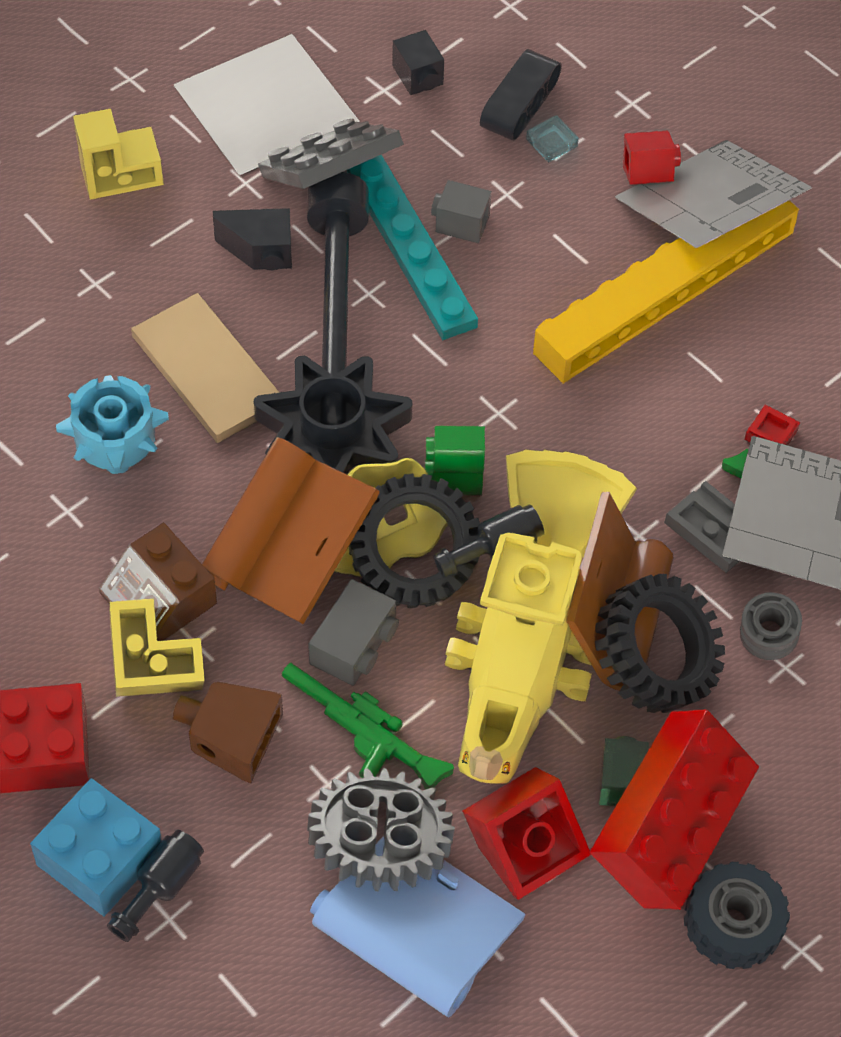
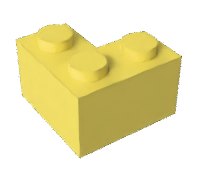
[73,109,164,200]
[109,599,204,697]

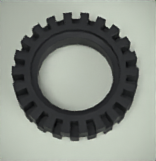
[349,473,480,608]
[595,574,725,713]

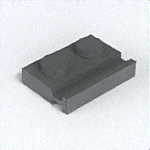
[664,481,740,573]

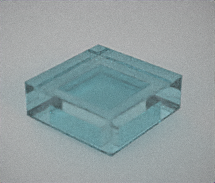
[526,115,579,163]

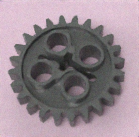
[307,768,455,891]

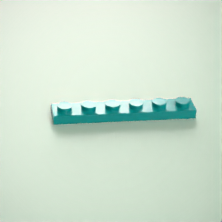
[347,155,478,341]

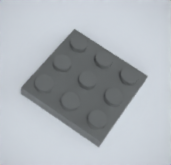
[258,119,404,189]

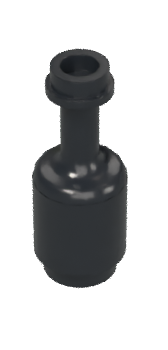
[433,504,545,578]
[107,830,204,942]

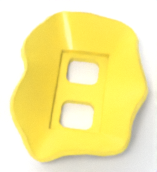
[335,458,448,576]

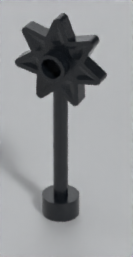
[253,172,413,475]

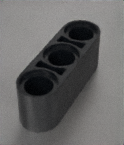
[479,49,562,141]

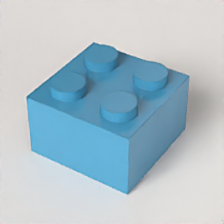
[30,778,162,917]

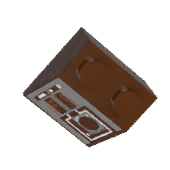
[99,522,217,641]

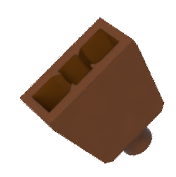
[173,681,283,783]

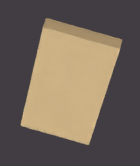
[131,293,279,443]

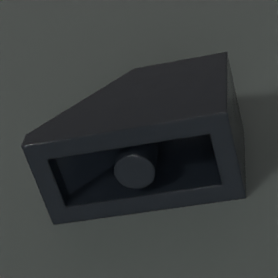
[213,208,292,271]

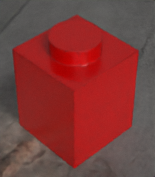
[623,130,681,185]

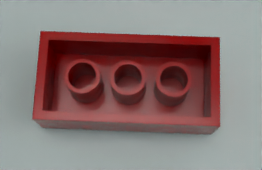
[0,683,90,794]
[589,709,760,910]

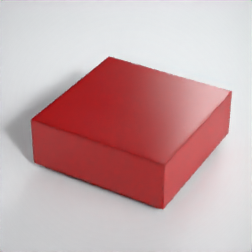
[744,404,800,446]

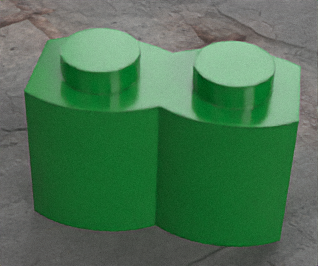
[425,426,485,496]

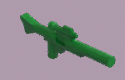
[281,663,454,789]

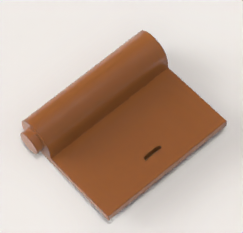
[202,437,380,624]
[566,492,674,691]

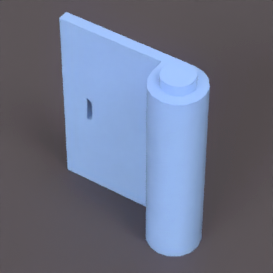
[310,836,525,1018]

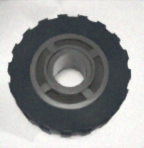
[684,862,790,969]

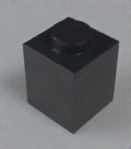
[392,30,444,95]

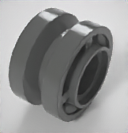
[740,592,802,660]

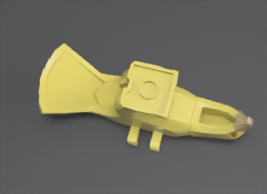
[445,450,637,784]

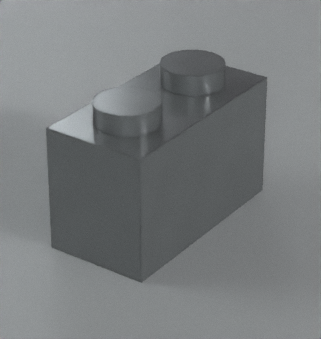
[308,579,399,686]

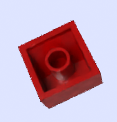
[462,767,591,900]

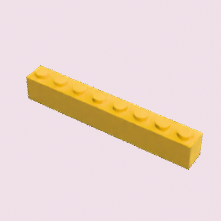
[533,200,799,384]

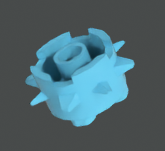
[56,375,169,474]

